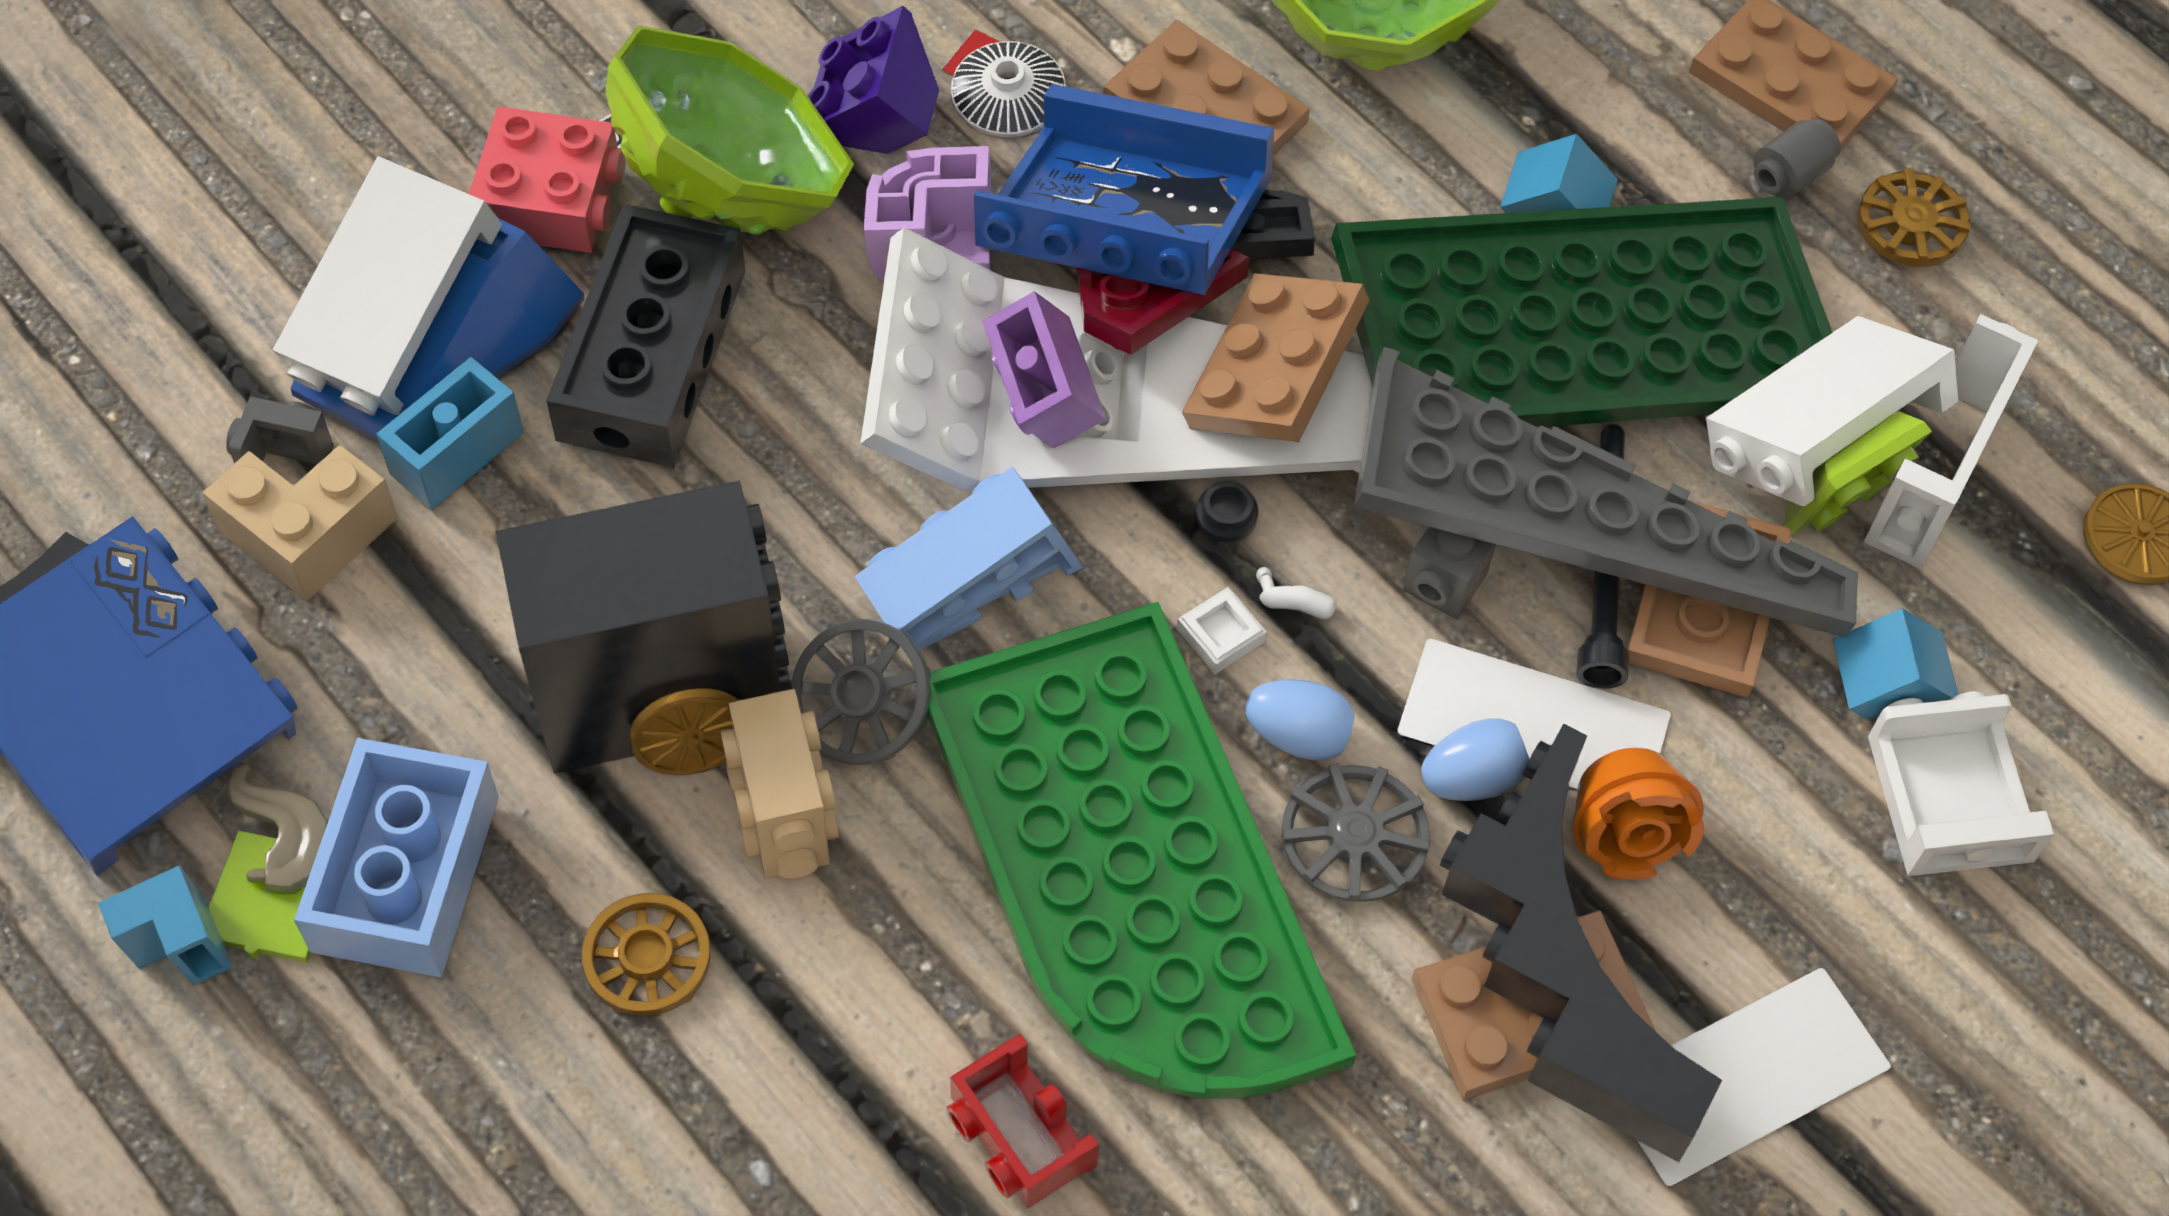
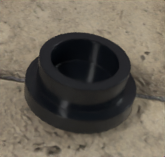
[1196,481,1259,542]

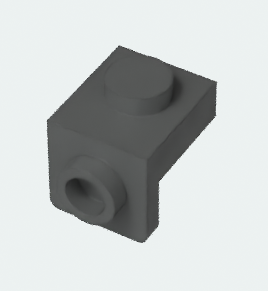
[226,396,334,464]

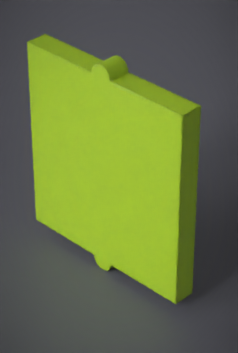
[209,830,311,963]

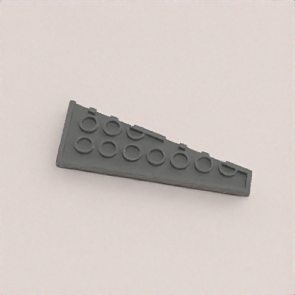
[1354,347,1858,637]

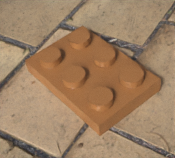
[1689,0,1898,150]
[1103,19,1310,156]
[1182,273,1370,442]
[1627,499,1792,698]
[1411,911,1655,1101]

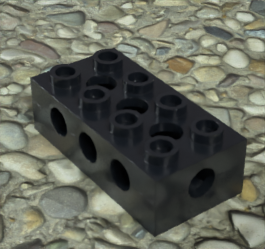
[546,204,746,468]

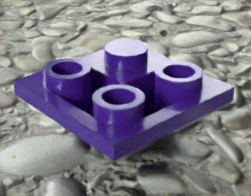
[808,6,939,154]

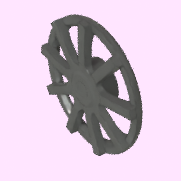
[791,619,932,765]
[1282,763,1430,902]

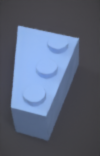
[854,466,1084,651]

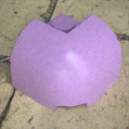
[864,146,994,283]

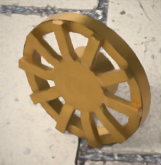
[1857,168,1970,267]
[582,893,711,1018]

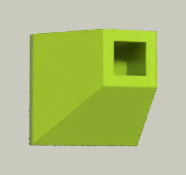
[1784,411,1932,536]

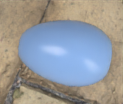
[1245,679,1354,761]
[1421,718,1529,801]

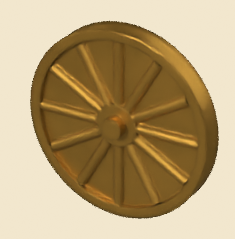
[2083,483,2169,585]
[630,688,739,775]

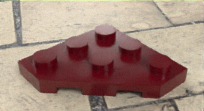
[1076,249,1249,355]

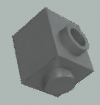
[1403,527,1496,620]

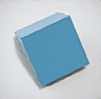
[1500,134,1618,213]
[1833,608,1958,720]
[98,865,233,986]

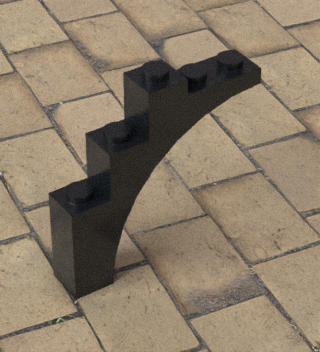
[1440,724,1722,1163]

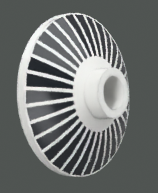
[951,41,1065,138]

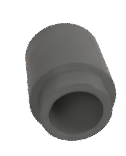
[1753,118,1841,199]

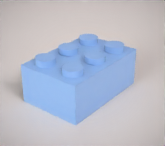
[294,738,499,978]

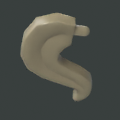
[228,764,328,893]

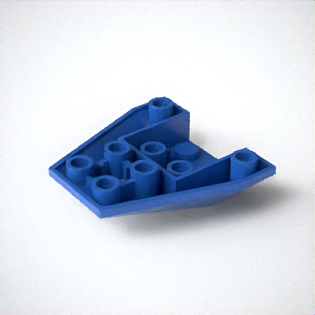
[290,217,585,441]

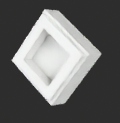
[1177,587,1267,675]

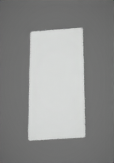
[1398,639,1671,789]
[1637,968,1891,1186]

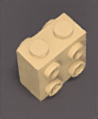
[720,689,839,879]

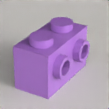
[982,291,1106,448]

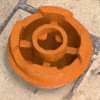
[1573,747,1704,880]

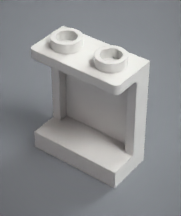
[1868,691,2054,876]

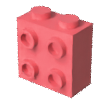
[469,106,626,253]

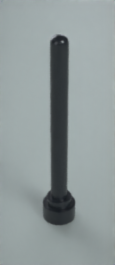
[1576,424,1629,689]

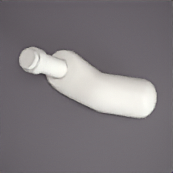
[1256,567,1336,619]

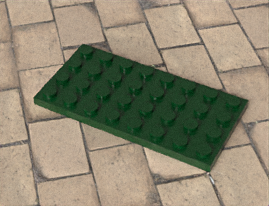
[1331,197,1833,427]

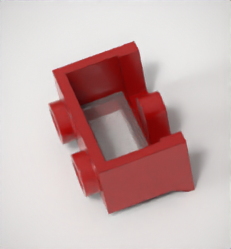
[946,1033,1099,1209]

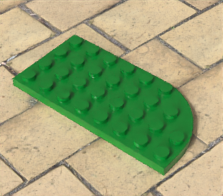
[916,602,1356,1099]

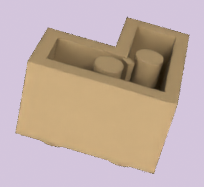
[202,444,398,601]

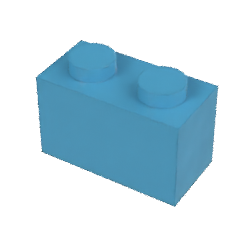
[376,357,524,510]

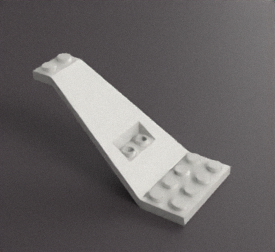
[860,227,1373,491]

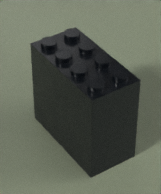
[495,480,792,774]

